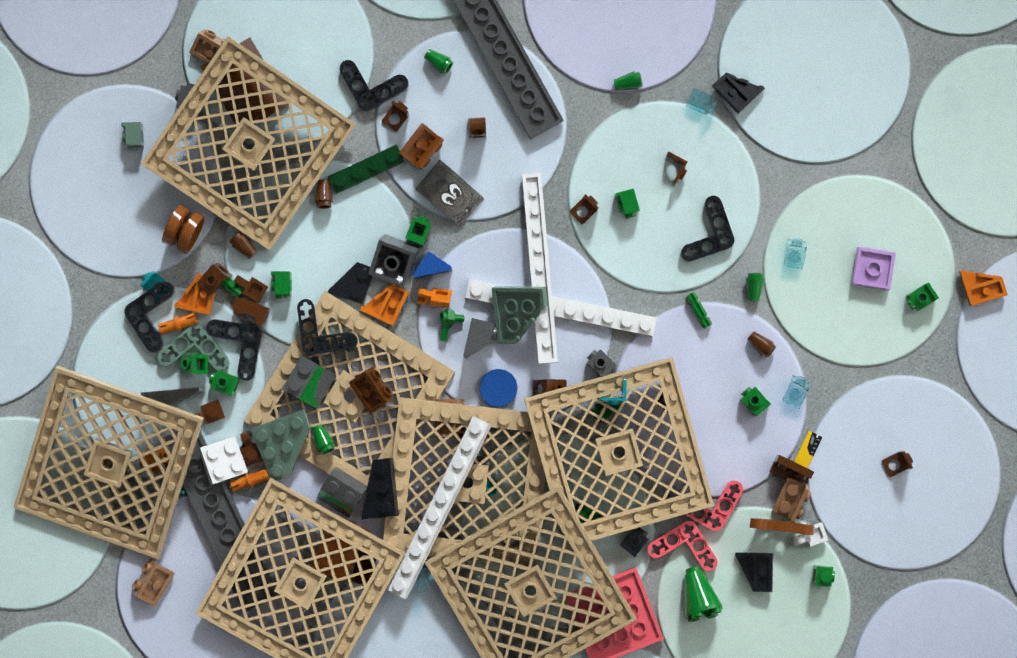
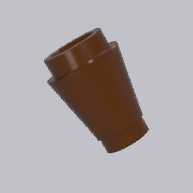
[314,179,333,209]
[229,231,257,259]
[747,331,776,358]

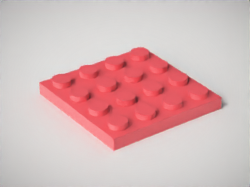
[566,567,664,658]

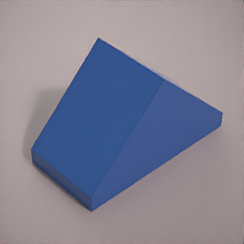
[414,251,452,279]

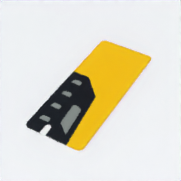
[794,431,822,468]

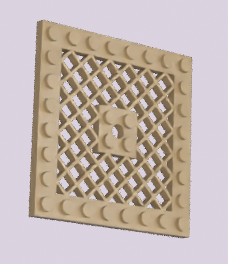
[141,36,356,251]
[244,291,455,496]
[524,357,714,548]
[13,366,204,559]
[383,397,552,567]
[195,478,406,658]
[425,485,637,658]

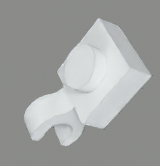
[791,522,828,547]

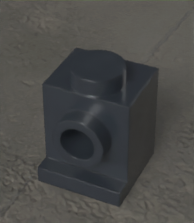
[619,527,649,557]

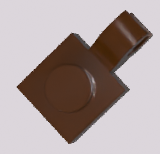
[234,275,269,303]
[195,400,225,424]
[240,431,263,467]

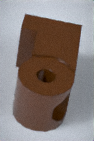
[468,117,486,138]
[233,298,270,327]

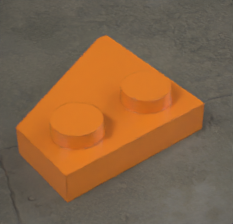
[959,270,1008,306]
[174,273,216,315]
[360,283,410,326]

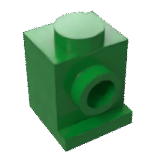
[615,188,640,219]
[405,216,432,247]
[271,271,292,299]
[906,282,939,312]
[179,354,209,374]
[209,370,240,396]
[740,386,771,417]
[812,565,835,587]

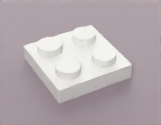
[198,436,248,485]

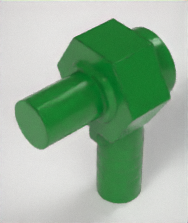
[439,309,465,341]

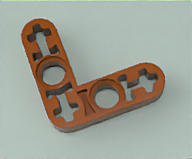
[749,518,814,535]

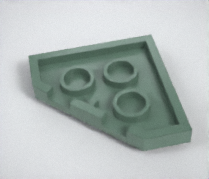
[492,286,548,344]
[250,409,311,481]

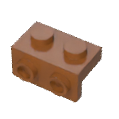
[399,123,444,170]

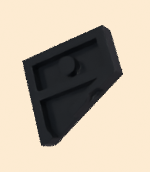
[712,72,765,114]
[328,262,373,305]
[735,552,773,592]

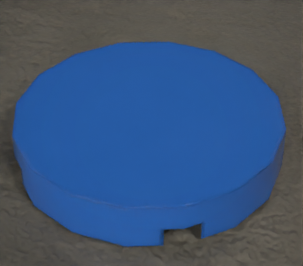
[479,369,518,407]

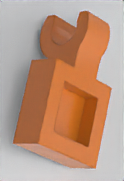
[417,288,452,309]

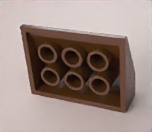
[200,37,288,124]

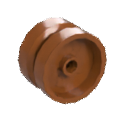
[162,205,205,254]

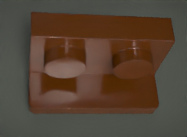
[349,367,394,414]
[769,455,814,483]

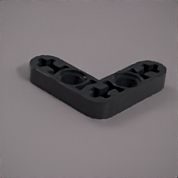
[340,60,409,111]
[681,195,735,262]
[124,282,175,352]
[297,299,358,354]
[206,319,262,381]

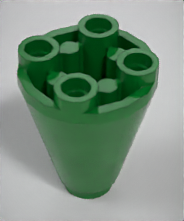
[685,566,723,622]

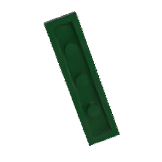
[328,144,405,194]

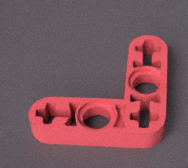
[684,480,743,531]
[647,521,718,571]

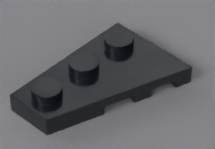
[361,458,399,520]

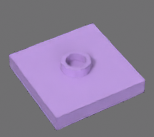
[851,247,896,291]

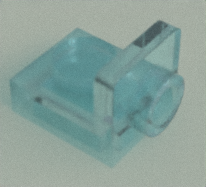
[686,88,717,115]
[783,238,807,270]
[782,375,810,409]
[417,564,430,593]

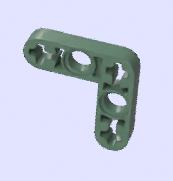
[158,324,230,371]

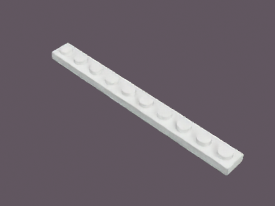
[522,173,558,364]
[465,279,657,337]
[388,416,492,599]

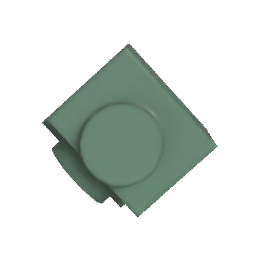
[121,122,144,151]

